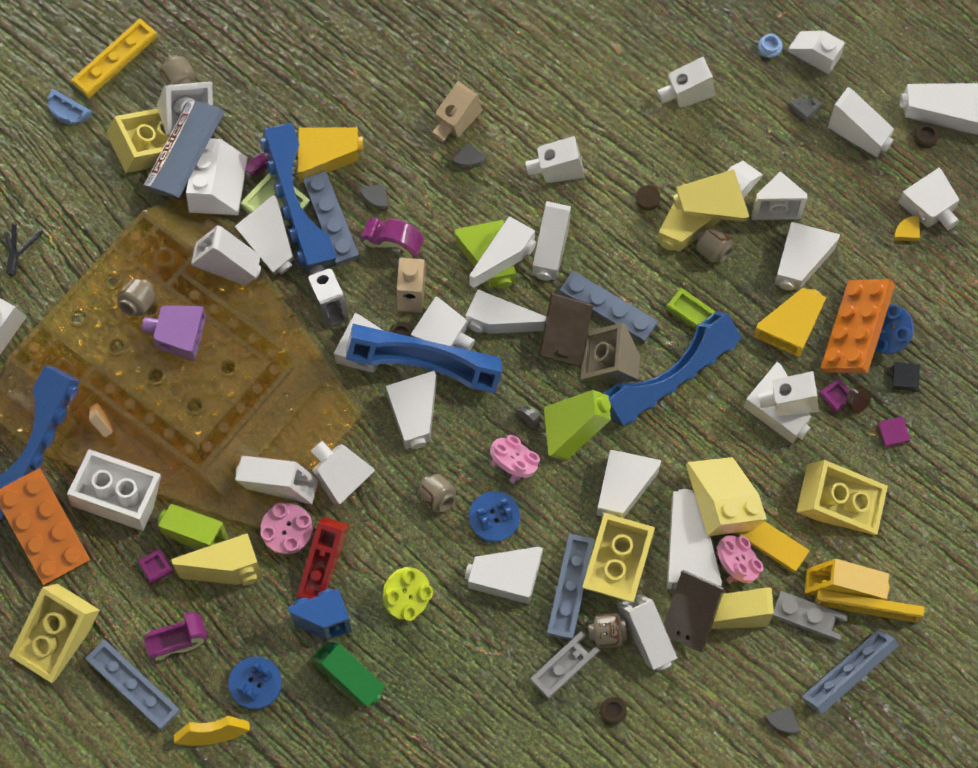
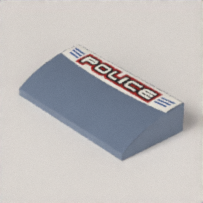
[143,100,225,198]

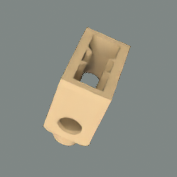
[432,81,482,142]
[397,258,426,313]

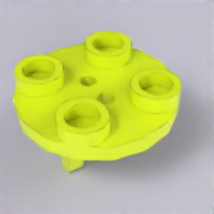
[382,567,433,621]

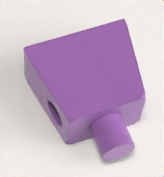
[142,306,206,361]

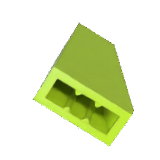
[454,220,516,288]
[544,390,611,461]
[158,504,229,551]

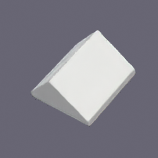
[157,82,213,135]
[751,171,807,220]

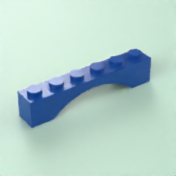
[260,123,336,273]
[603,311,742,425]
[346,324,502,394]
[0,366,80,520]

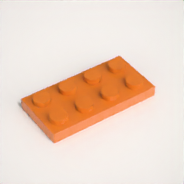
[820,279,895,373]
[0,468,90,585]

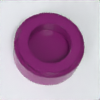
[245,153,269,176]

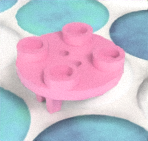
[490,435,540,484]
[260,503,313,555]
[715,535,764,584]

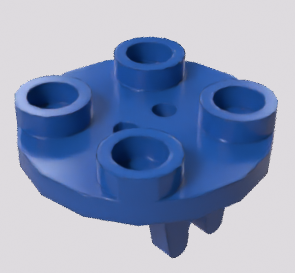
[875,304,914,355]
[469,491,520,543]
[229,657,282,711]

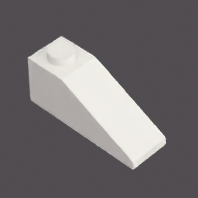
[469,216,536,288]
[466,290,546,334]

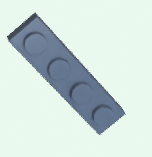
[303,171,359,267]
[559,271,658,344]
[547,534,595,641]
[802,629,899,715]
[85,639,181,731]

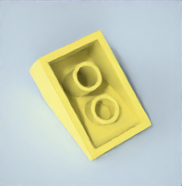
[106,108,170,173]
[686,457,766,536]
[796,460,888,535]
[582,513,655,603]
[171,533,262,585]
[9,584,100,683]

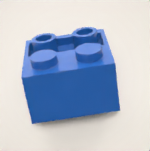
[288,589,352,641]

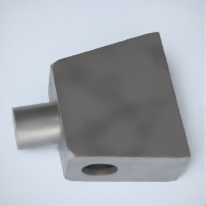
[308,265,350,329]

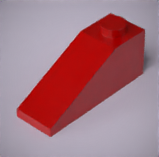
[297,517,350,600]

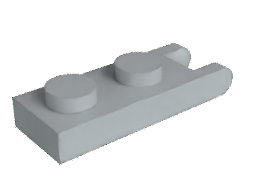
[772,591,848,642]
[530,631,600,700]

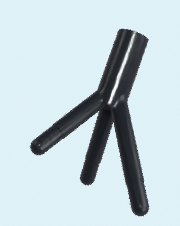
[4,222,43,276]

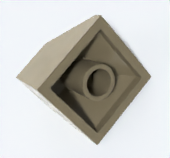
[580,323,640,384]

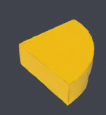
[894,215,920,241]

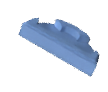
[48,89,93,125]

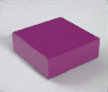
[819,378,850,414]
[877,416,910,448]
[138,548,174,585]

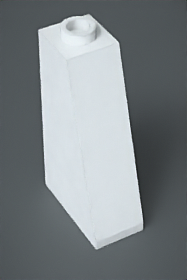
[900,83,978,135]
[666,489,722,590]

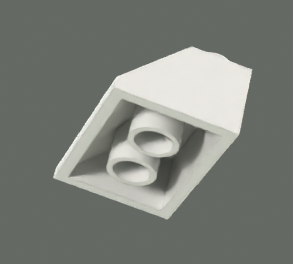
[186,138,248,215]
[67,449,161,531]

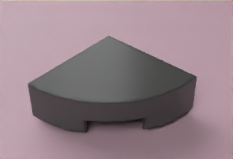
[788,98,823,123]
[452,143,487,168]
[360,184,388,210]
[516,404,540,429]
[765,706,801,734]

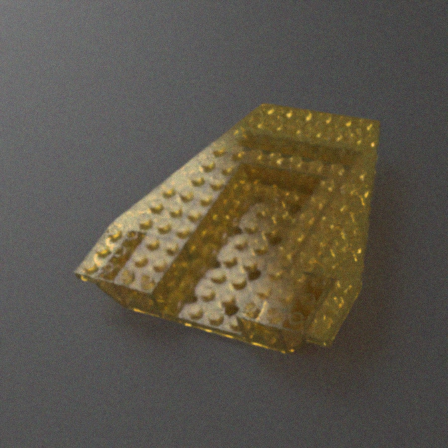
[0,191,363,531]

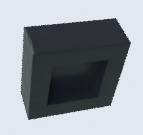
[892,362,920,392]

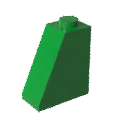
[309,641,385,707]

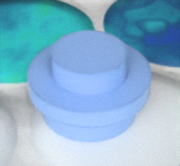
[758,34,782,58]

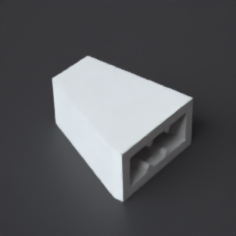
[828,87,894,157]
[235,195,294,275]
[532,201,571,281]
[774,222,840,291]
[191,225,261,286]
[744,362,811,444]
[386,371,437,449]
[597,450,661,518]
[235,456,319,504]
[465,547,543,604]
[616,594,677,670]

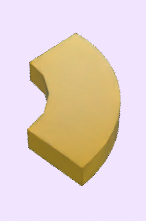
[174,716,250,746]

